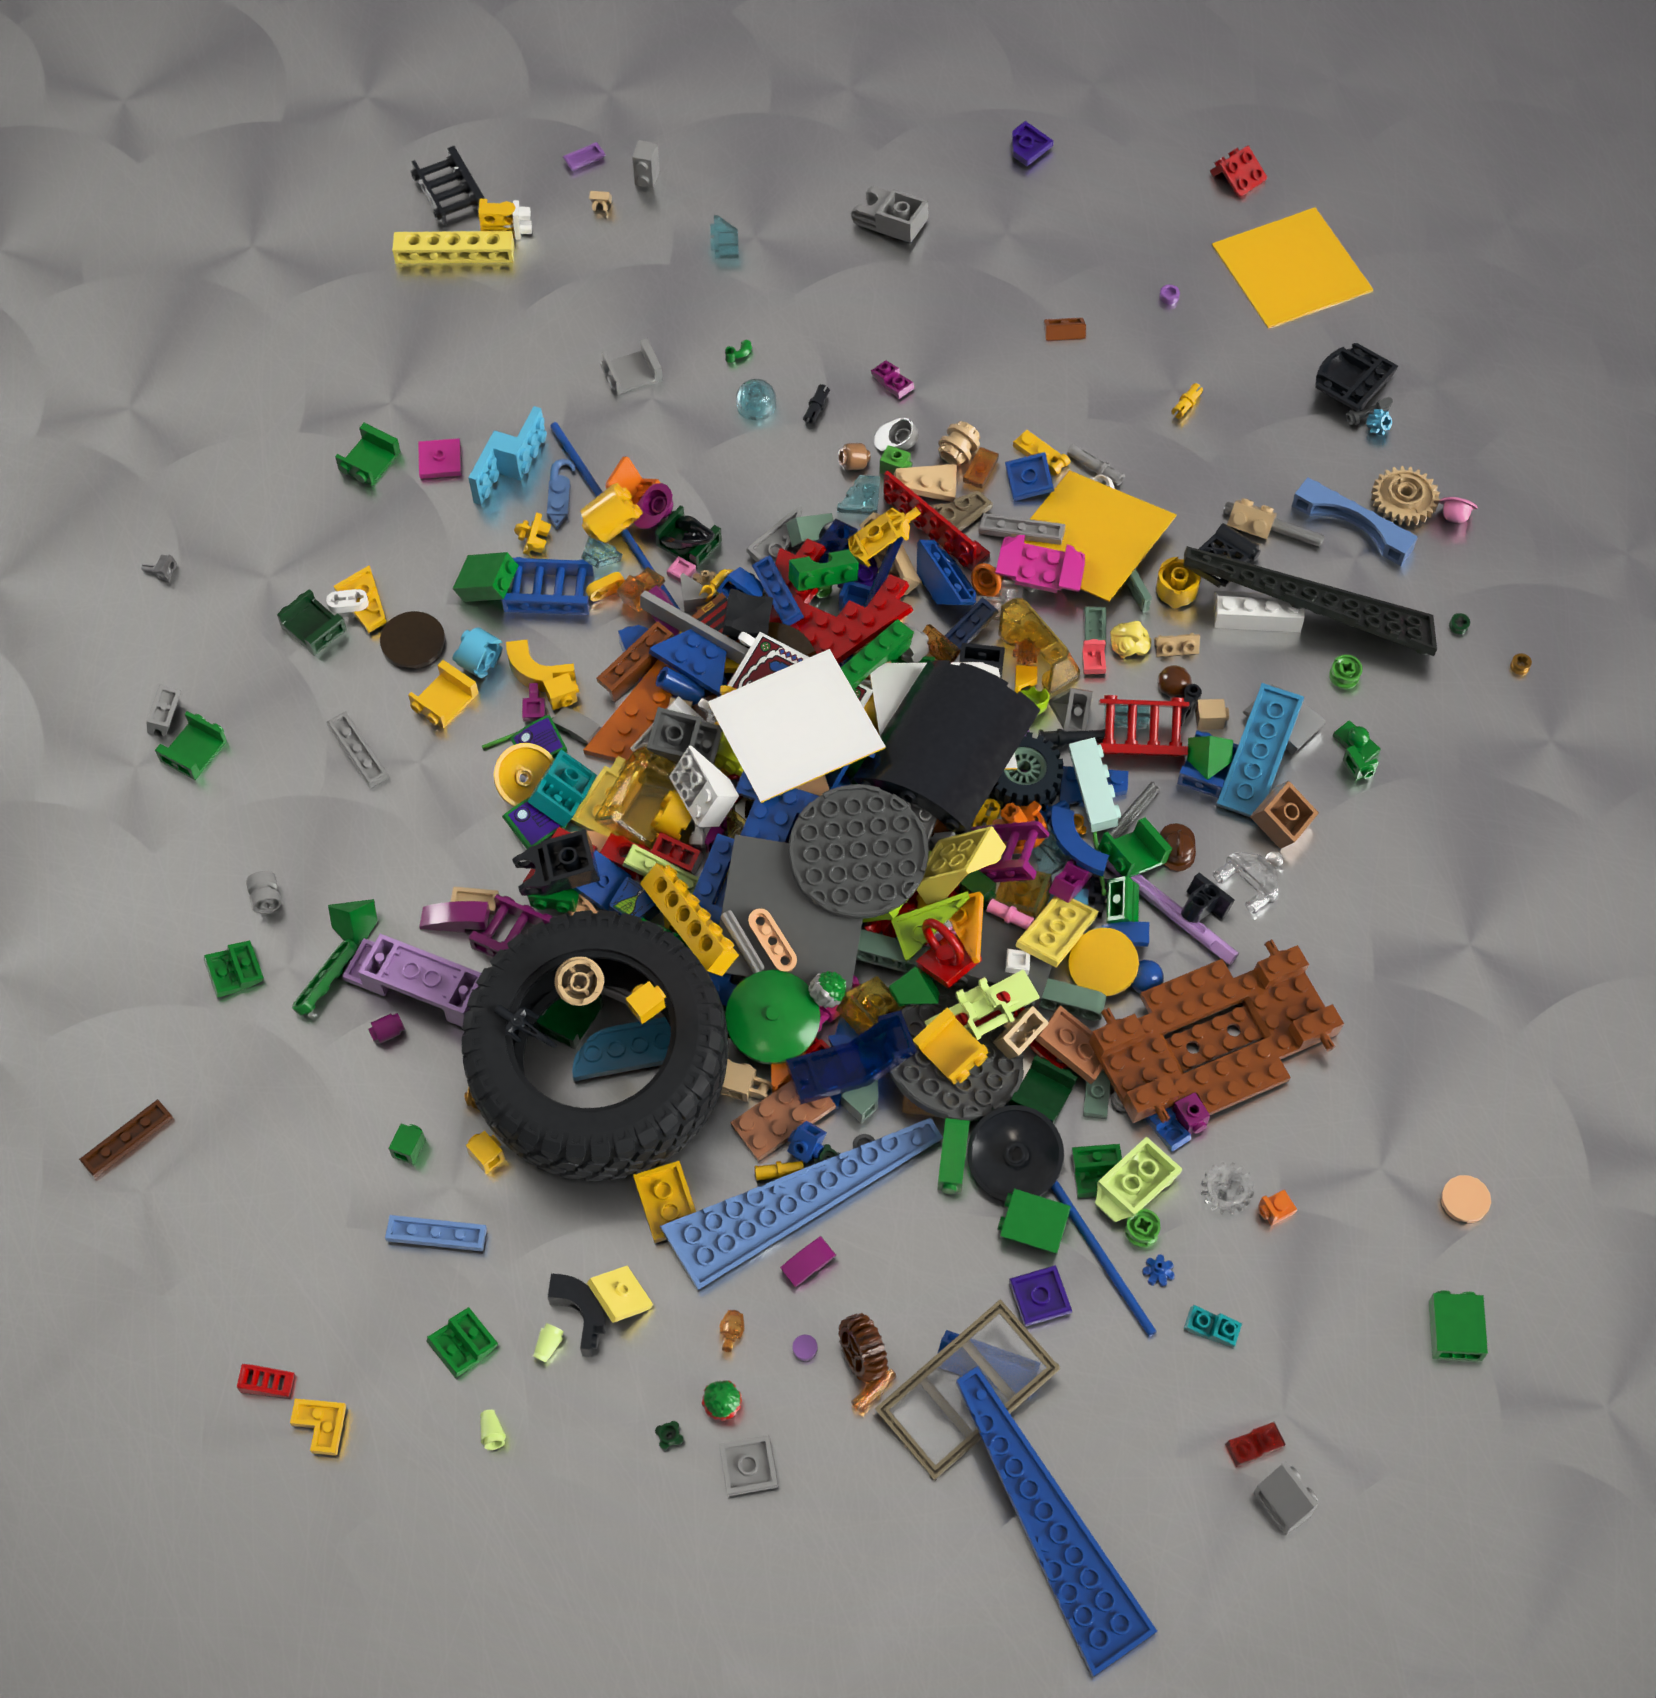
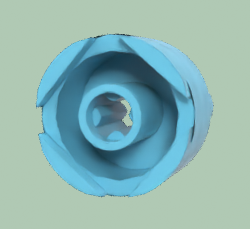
[452,627,503,678]

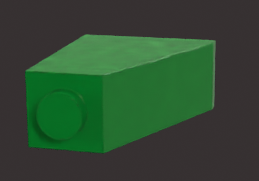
[937,1118,970,1194]

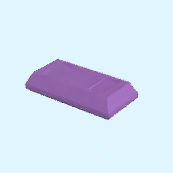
[563,142,606,171]

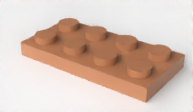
[730,1069,836,1162]

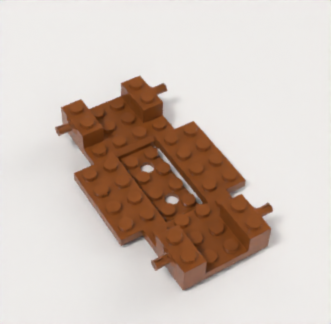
[1089,940,1344,1123]

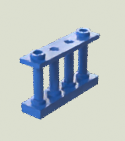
[502,557,594,615]

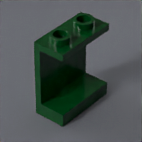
[655,505,722,569]
[534,993,604,1050]
[1008,1055,1078,1124]

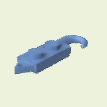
[547,459,575,529]

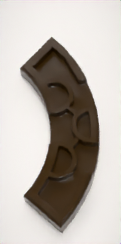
[744,622,817,657]

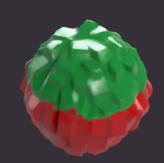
[702,1380,742,1421]

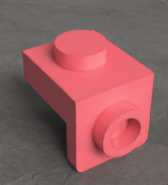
[1082,639,1106,674]

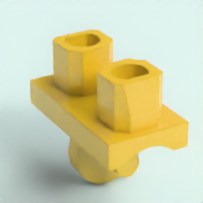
[514,512,551,555]

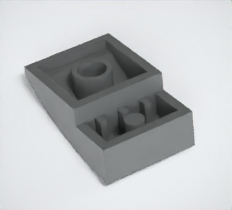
[647,707,723,765]

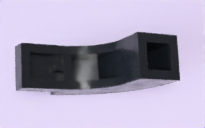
[548,1273,606,1357]

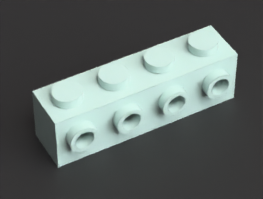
[1069,737,1121,832]

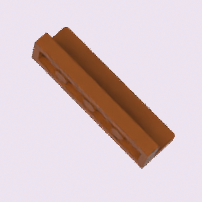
[596,621,674,702]

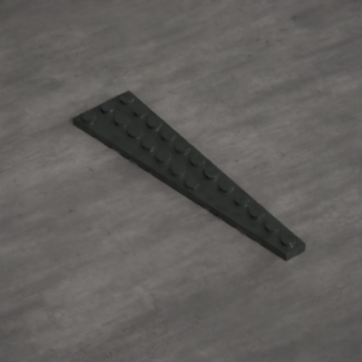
[1184,546,1437,656]

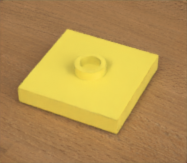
[587,1266,653,1323]

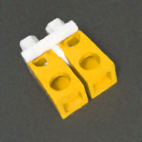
[479,199,532,240]

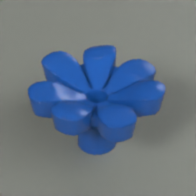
[1142,1254,1175,1286]

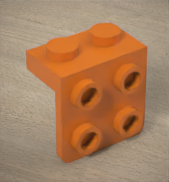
[605,456,660,504]

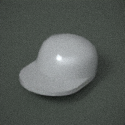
[874,418,918,451]

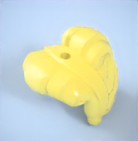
[1110,621,1152,659]

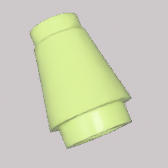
[533,1323,564,1363]
[480,1410,506,1450]

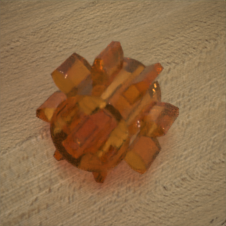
[1012,638,1040,666]

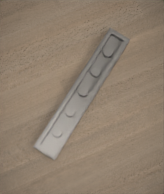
[640,590,749,664]

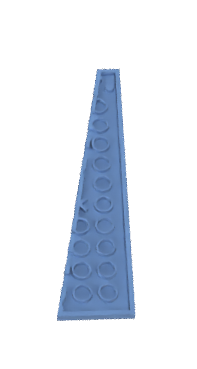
[660,1118,943,1290]

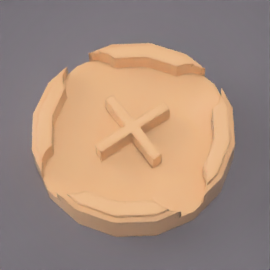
[1441,1175,1491,1223]

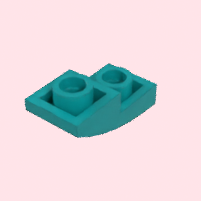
[1184,1305,1242,1347]

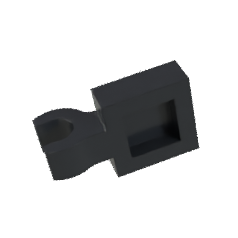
[1088,877,1109,919]

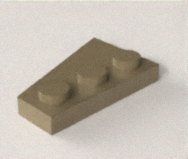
[935,491,993,531]

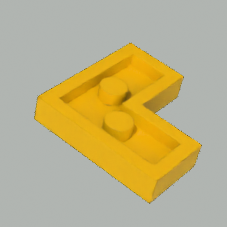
[290,1398,346,1456]

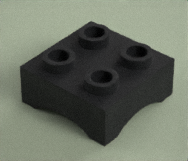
[722,589,773,639]

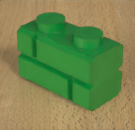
[1107,876,1139,924]

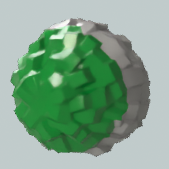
[808,971,846,1008]

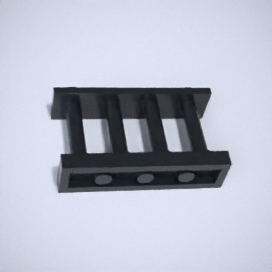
[410,146,485,227]

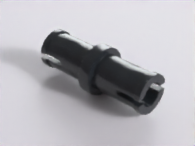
[803,384,830,425]

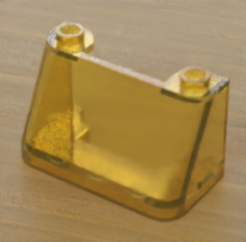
[595,746,677,850]

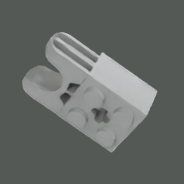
[851,186,928,243]

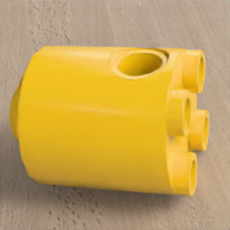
[580,483,643,543]

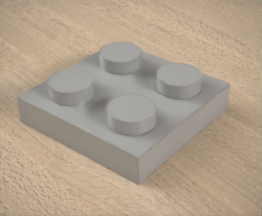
[719,1435,778,1497]

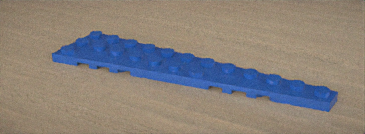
[956,1366,1157,1678]

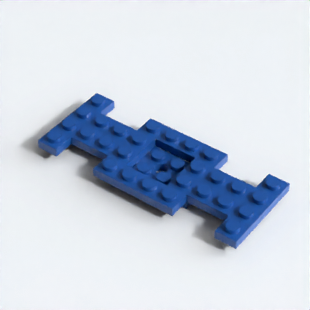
[693,771,819,1007]

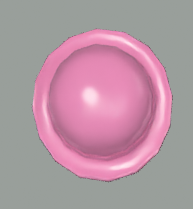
[1439,497,1478,523]

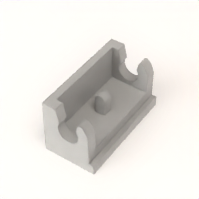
[147,685,181,736]

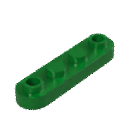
[292,938,358,1015]

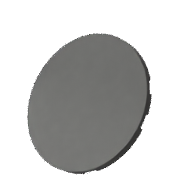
[789,784,929,919]
[884,995,1024,1121]

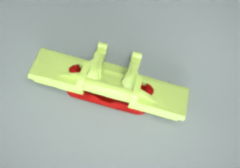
[924,969,1040,1040]

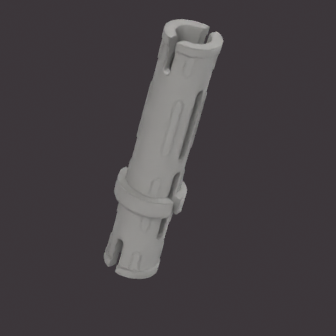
[1067,444,1125,486]

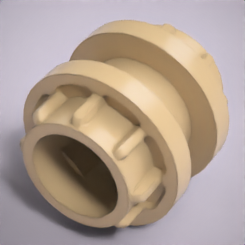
[938,421,980,466]

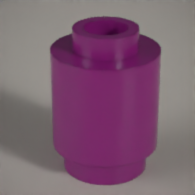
[368,1013,405,1044]

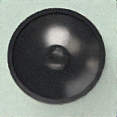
[967,1105,1064,1201]

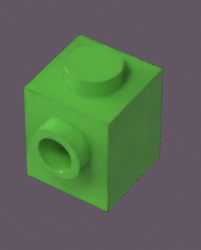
[879,445,913,475]

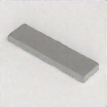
[978,513,1066,545]
[327,712,389,788]

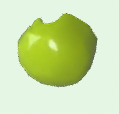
[1017,686,1050,716]

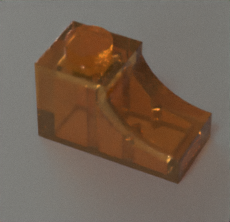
[617,567,665,612]

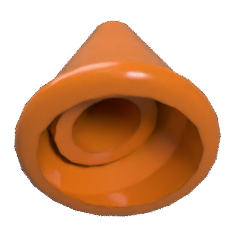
[971,563,1004,598]

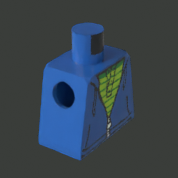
[609,876,661,921]

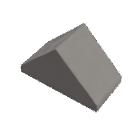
[680,573,717,613]

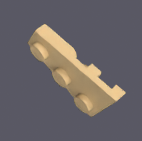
[894,464,957,502]

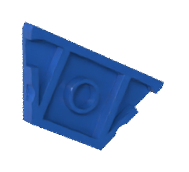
[649,629,727,697]

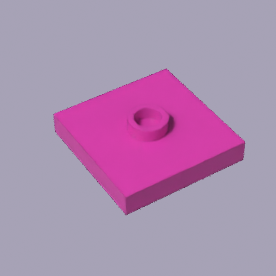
[418,438,462,479]

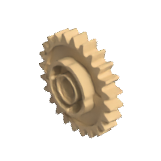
[1371,466,1440,526]

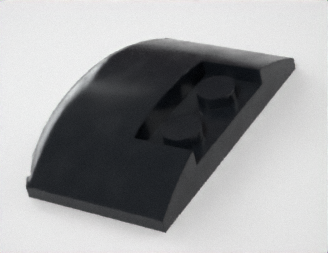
[1315,343,1398,412]

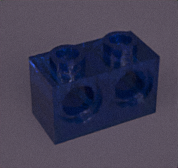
[818,519,858,563]

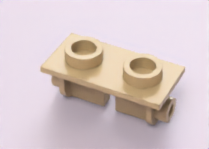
[1154,633,1200,657]

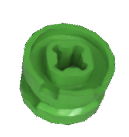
[1329,654,1362,689]
[1125,1209,1161,1248]

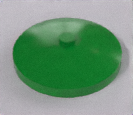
[726,970,820,1064]

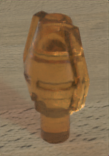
[719,1310,745,1352]

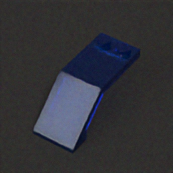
[786,1010,917,1104]

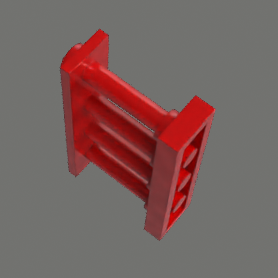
[1097,695,1189,757]

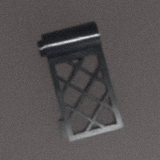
[1183,523,1261,588]

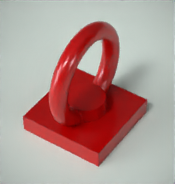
[916,918,982,988]

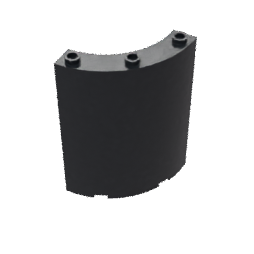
[853,660,1040,832]

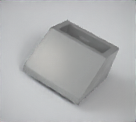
[1254,1461,1318,1535]

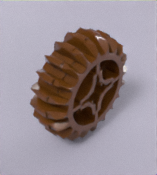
[838,1313,888,1382]

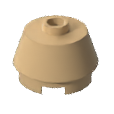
[555,957,604,1006]

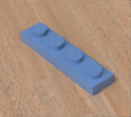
[385,1215,487,1251]

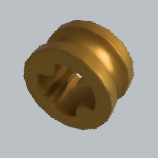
[1510,653,1532,675]

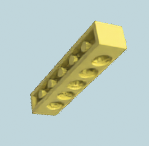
[392,231,514,264]

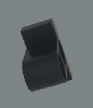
[1181,872,1235,923]

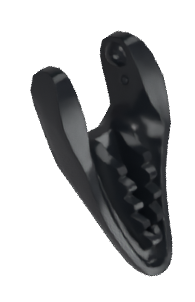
[660,516,714,550]

